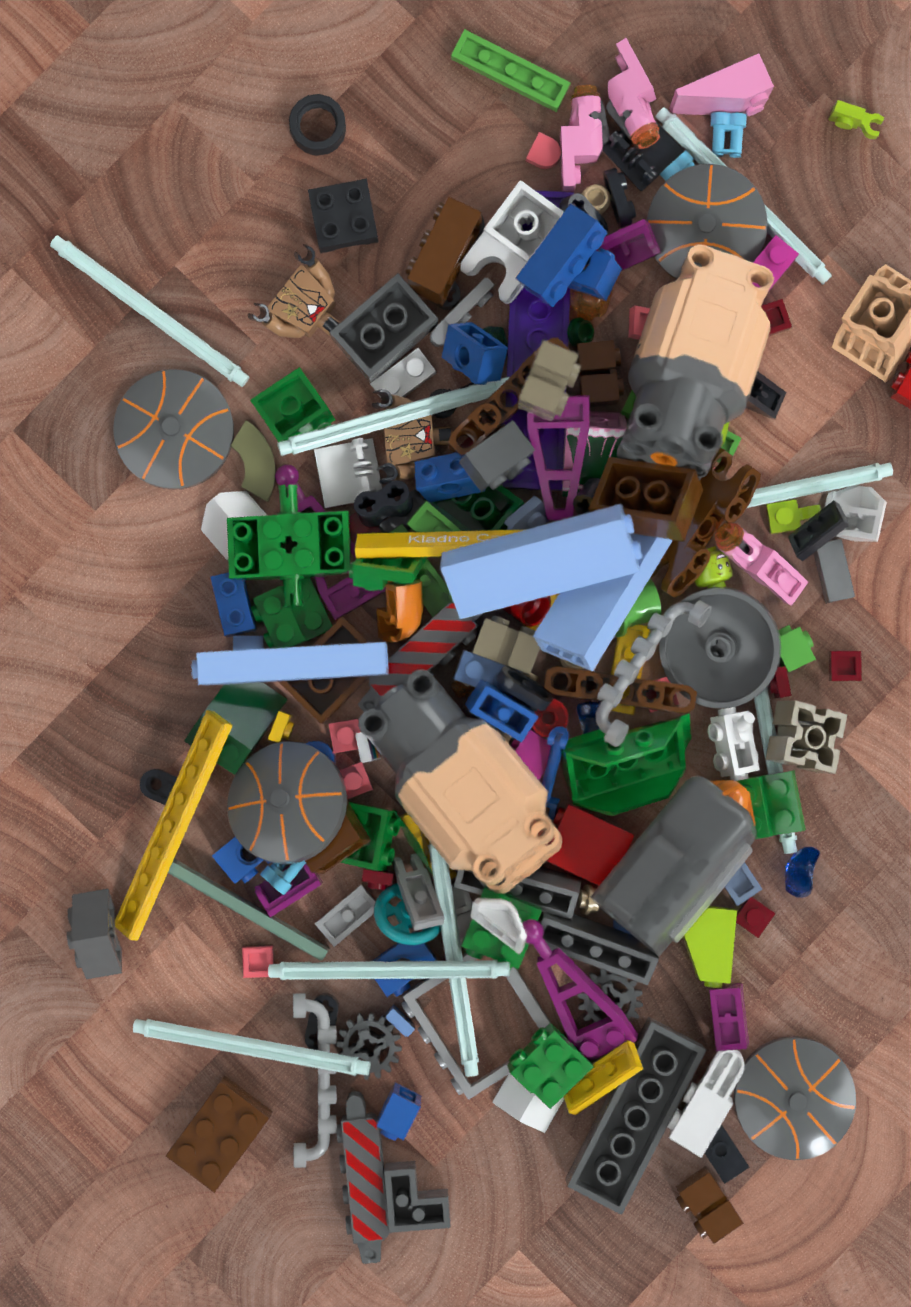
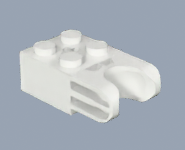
[461,180,564,304]
[667,1050,745,1158]

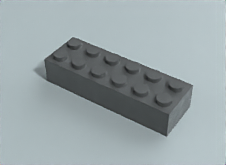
[565,1017,706,1215]

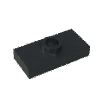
[787,500,849,561]
[704,1124,750,1184]

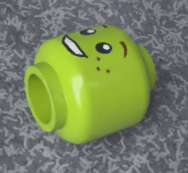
[694,546,733,588]

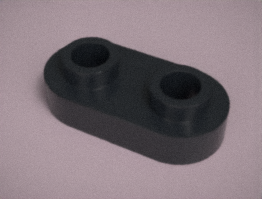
[603,168,636,229]
[496,666,553,711]
[140,769,177,805]

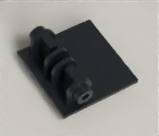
[602,120,684,192]

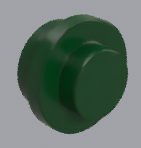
[567,317,594,347]

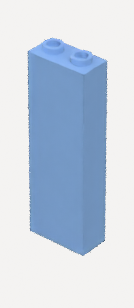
[441,504,643,619]
[533,533,673,671]
[192,642,389,686]

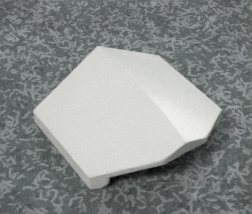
[825,485,887,542]
[201,491,267,561]
[470,898,527,954]
[492,1073,564,1133]

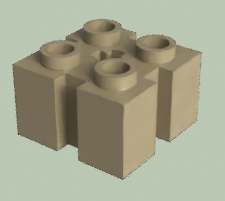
[518,340,581,422]
[472,615,540,675]
[765,700,847,774]

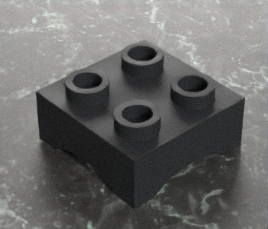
[308,178,379,253]

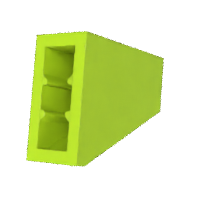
[683,906,737,988]

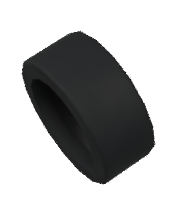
[289,94,346,156]

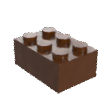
[405,196,483,306]
[589,457,703,542]
[278,616,369,724]
[166,1076,273,1193]

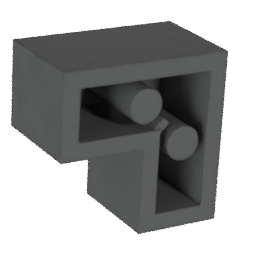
[459,421,535,492]
[67,889,122,980]
[384,1161,451,1233]

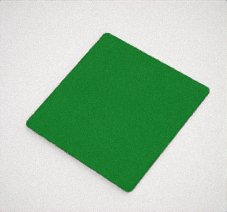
[393,809,433,874]

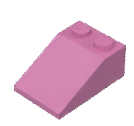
[669,54,774,116]

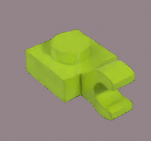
[829,100,884,139]
[766,500,821,535]

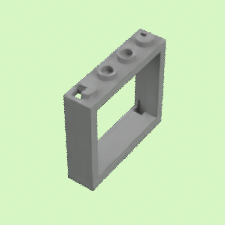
[401,953,552,1100]

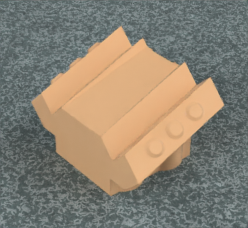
[832,264,911,382]

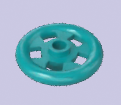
[374,883,441,945]

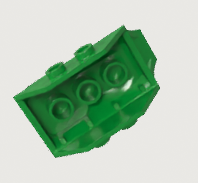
[561,713,692,816]

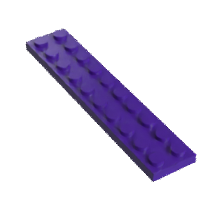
[502,191,574,491]

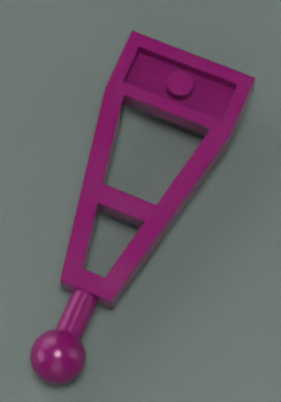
[527,395,590,522]
[275,464,386,620]
[522,919,638,1061]

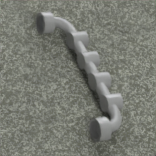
[596,600,711,747]
[293,993,337,1168]

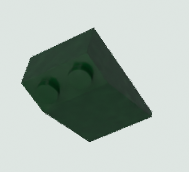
[423,485,525,531]
[184,682,288,775]

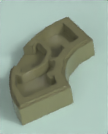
[231,420,276,502]

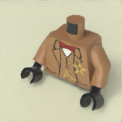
[248,244,341,338]
[372,389,451,484]

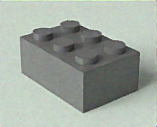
[330,273,438,383]

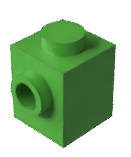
[779,625,816,673]

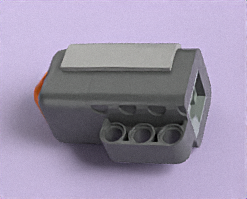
[590,776,757,957]

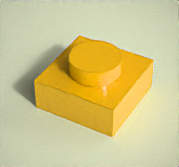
[268,711,295,743]

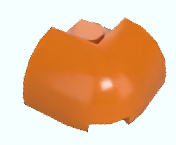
[377,579,423,643]

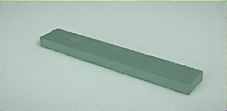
[168,858,330,961]

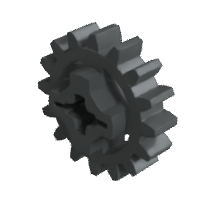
[577,968,643,1024]
[336,1012,402,1080]

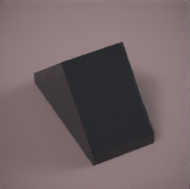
[746,371,787,419]

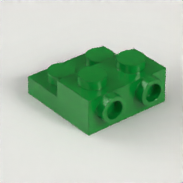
[250,367,335,442]
[349,557,428,591]
[251,578,333,649]
[737,770,806,839]
[340,802,400,871]
[462,885,542,971]
[507,1023,594,1109]

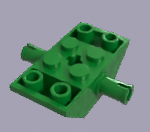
[227,485,351,608]

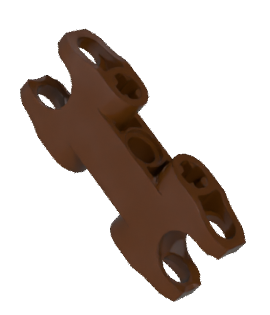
[449,337,569,456]
[650,447,761,598]
[544,667,697,714]

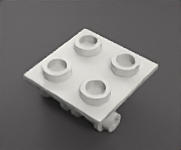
[314,438,382,508]

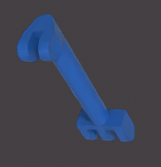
[542,726,569,820]

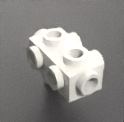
[708,707,759,781]

